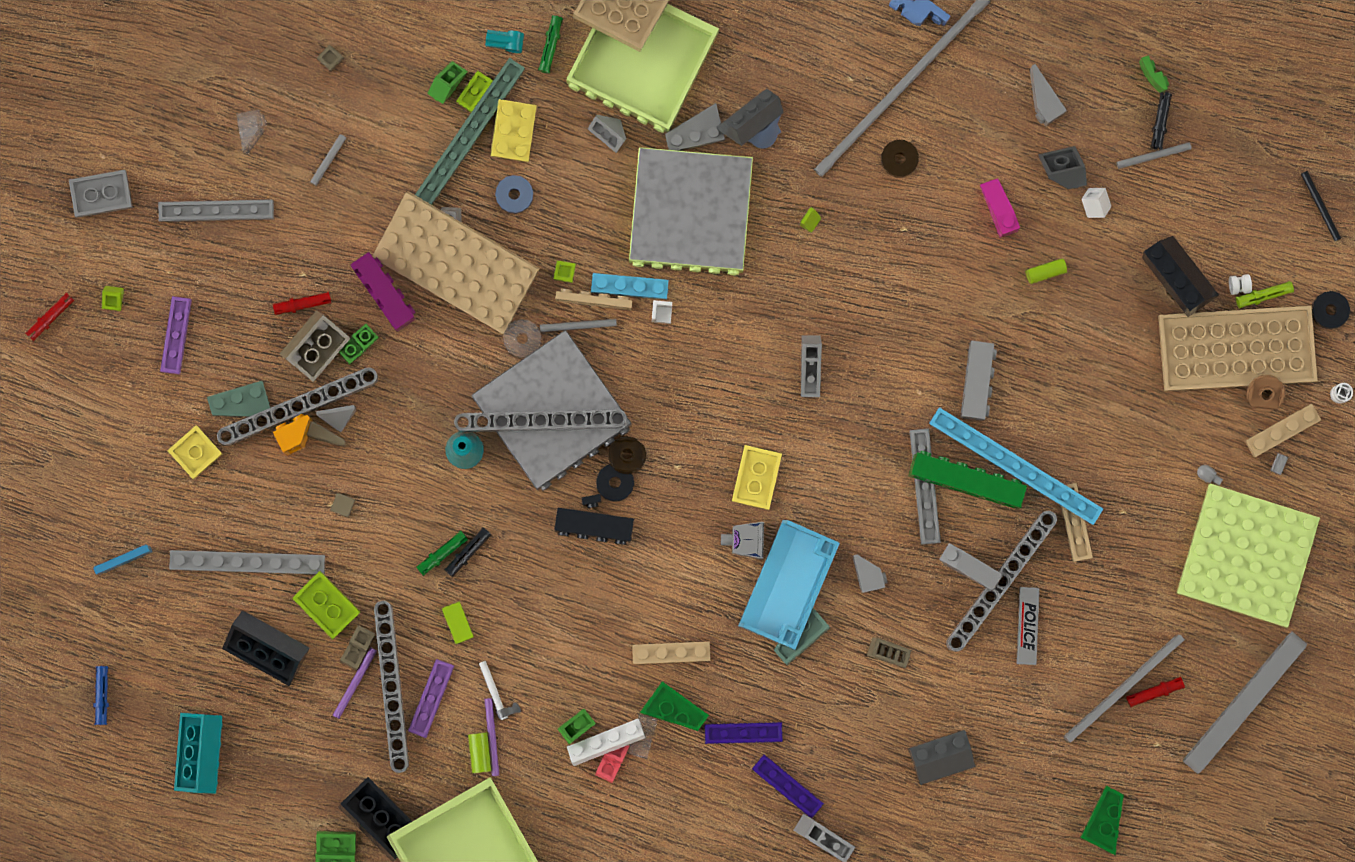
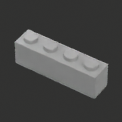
[960,340,997,421]

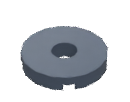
[495,175,533,214]

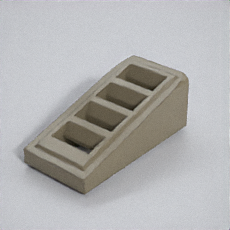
[307,421,347,447]
[867,638,912,668]

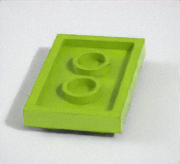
[292,571,361,640]

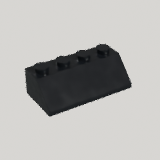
[1142,236,1219,317]
[222,610,310,686]
[338,777,412,862]

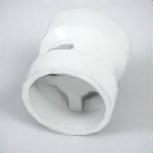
[1229,274,1252,295]
[1330,383,1353,404]

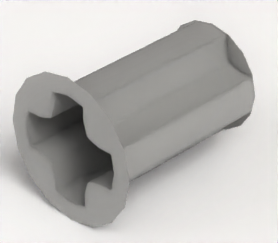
[1270,453,1289,475]

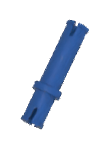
[93,666,109,725]

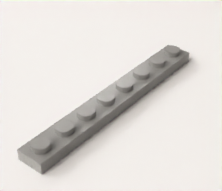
[169,550,325,575]

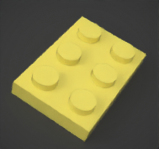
[490,99,537,162]
[732,445,782,510]

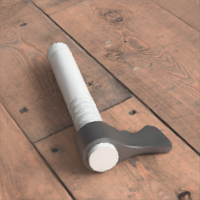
[479,661,521,720]

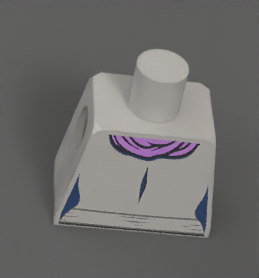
[721,522,764,559]

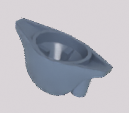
[749,115,781,149]

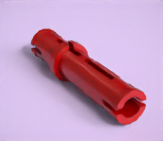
[273,291,332,316]
[25,293,75,341]
[1126,677,1185,708]

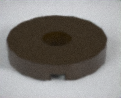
[881,140,919,178]
[608,436,647,474]

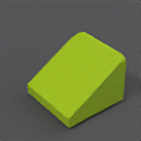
[800,207,821,233]
[102,286,124,311]

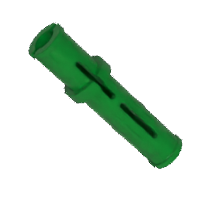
[538,15,563,74]
[416,530,468,576]

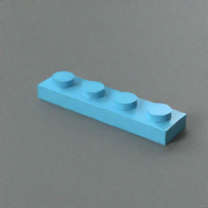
[591,273,669,300]

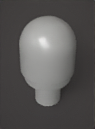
[1197,465,1223,485]

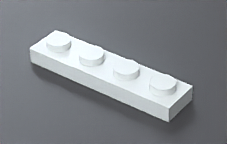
[567,719,646,766]

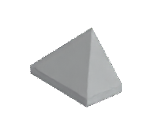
[587,115,626,153]
[316,405,357,433]

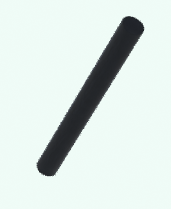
[1301,171,1341,241]

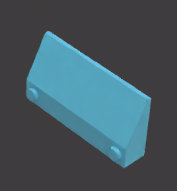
[738,520,840,650]

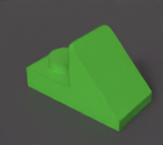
[558,709,596,744]

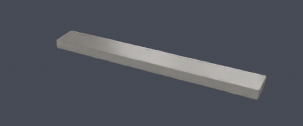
[1063,635,1185,743]

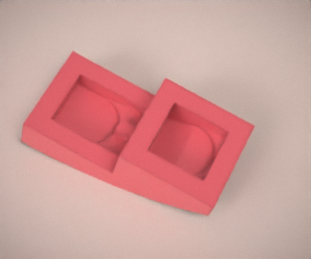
[595,745,630,783]

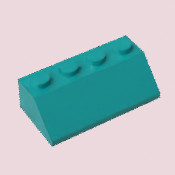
[174,713,223,794]

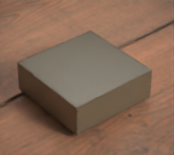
[317,44,344,72]
[330,493,355,518]

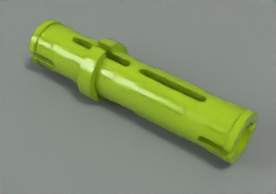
[1236,281,1294,309]

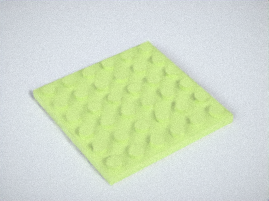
[1176,484,1320,628]

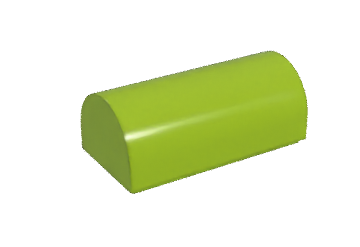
[1025,258,1067,284]
[468,732,491,773]

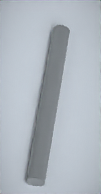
[1116,142,1191,169]
[540,319,617,332]

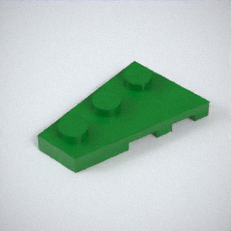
[640,681,709,731]
[1080,785,1124,856]

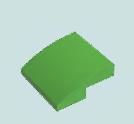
[316,831,356,862]

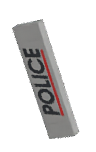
[1016,587,1039,665]

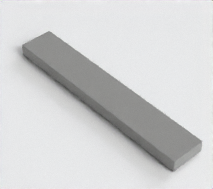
[158,200,274,222]
[909,428,941,545]

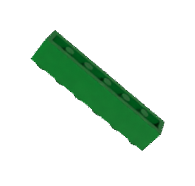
[908,451,1027,509]

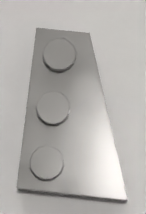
[665,103,725,151]

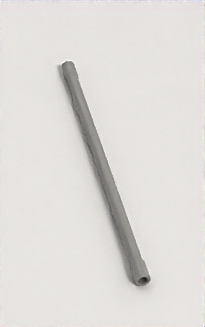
[814,0,990,177]

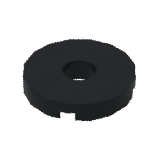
[1312,291,1350,329]
[596,464,634,502]

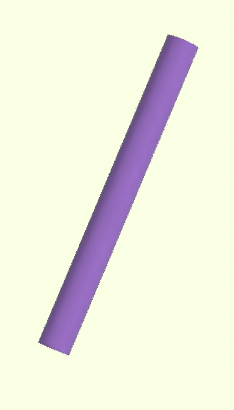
[333,647,377,719]
[485,698,500,776]

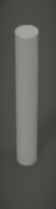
[310,134,346,186]

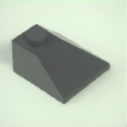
[1038,146,1087,189]

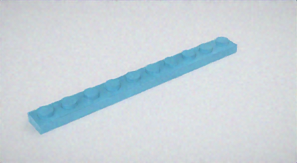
[929,407,1103,525]

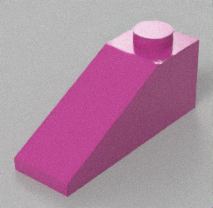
[980,178,1020,238]

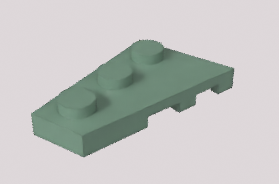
[207,381,271,417]
[774,608,831,666]

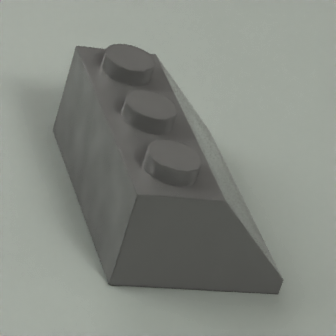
[717,89,784,146]
[908,730,975,785]

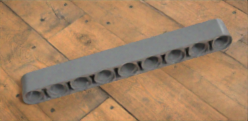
[217,367,378,446]
[454,409,627,432]
[946,511,1057,652]
[374,601,409,773]
[1183,631,1307,774]

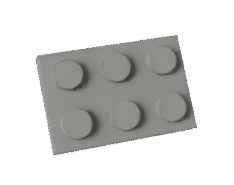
[69,170,133,218]

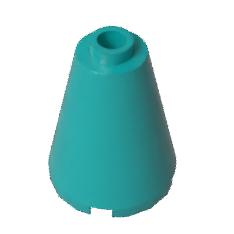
[445,432,484,469]

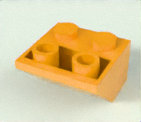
[273,414,313,456]

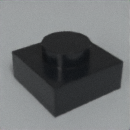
[581,494,602,509]

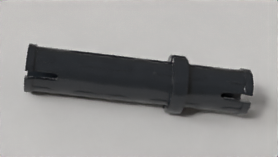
[1150,92,1172,150]
[444,527,492,578]

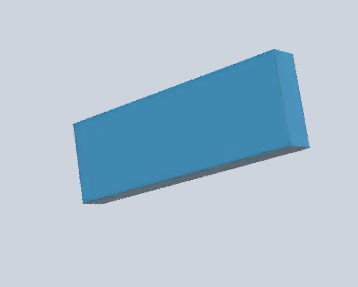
[93,545,152,575]

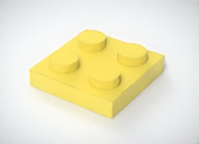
[167,425,222,479]

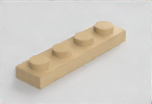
[555,289,632,311]
[1245,404,1321,458]
[1061,483,1093,562]
[632,641,710,664]

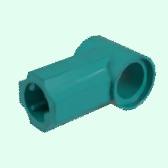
[485,30,524,53]

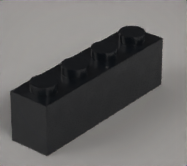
[554,508,634,545]

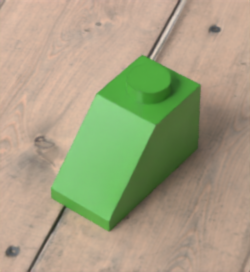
[427,61,468,104]

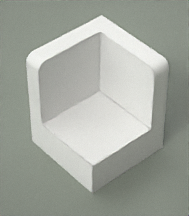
[1082,188,1111,218]
[652,300,673,324]

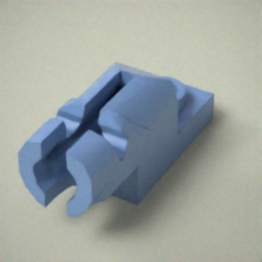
[889,0,950,26]

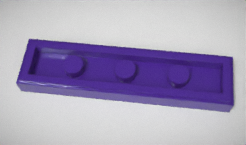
[705,722,783,744]
[752,754,824,819]

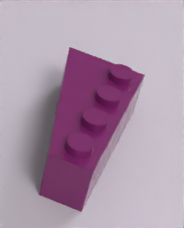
[350,252,416,332]

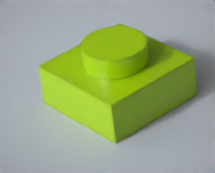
[553,260,576,283]

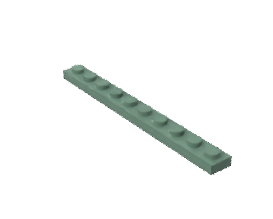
[415,58,525,205]

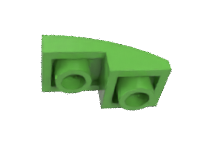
[1139,55,1169,93]
[339,324,379,365]

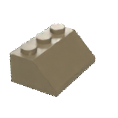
[280,310,350,382]

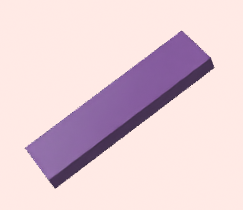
[160,296,192,375]
[408,659,454,738]

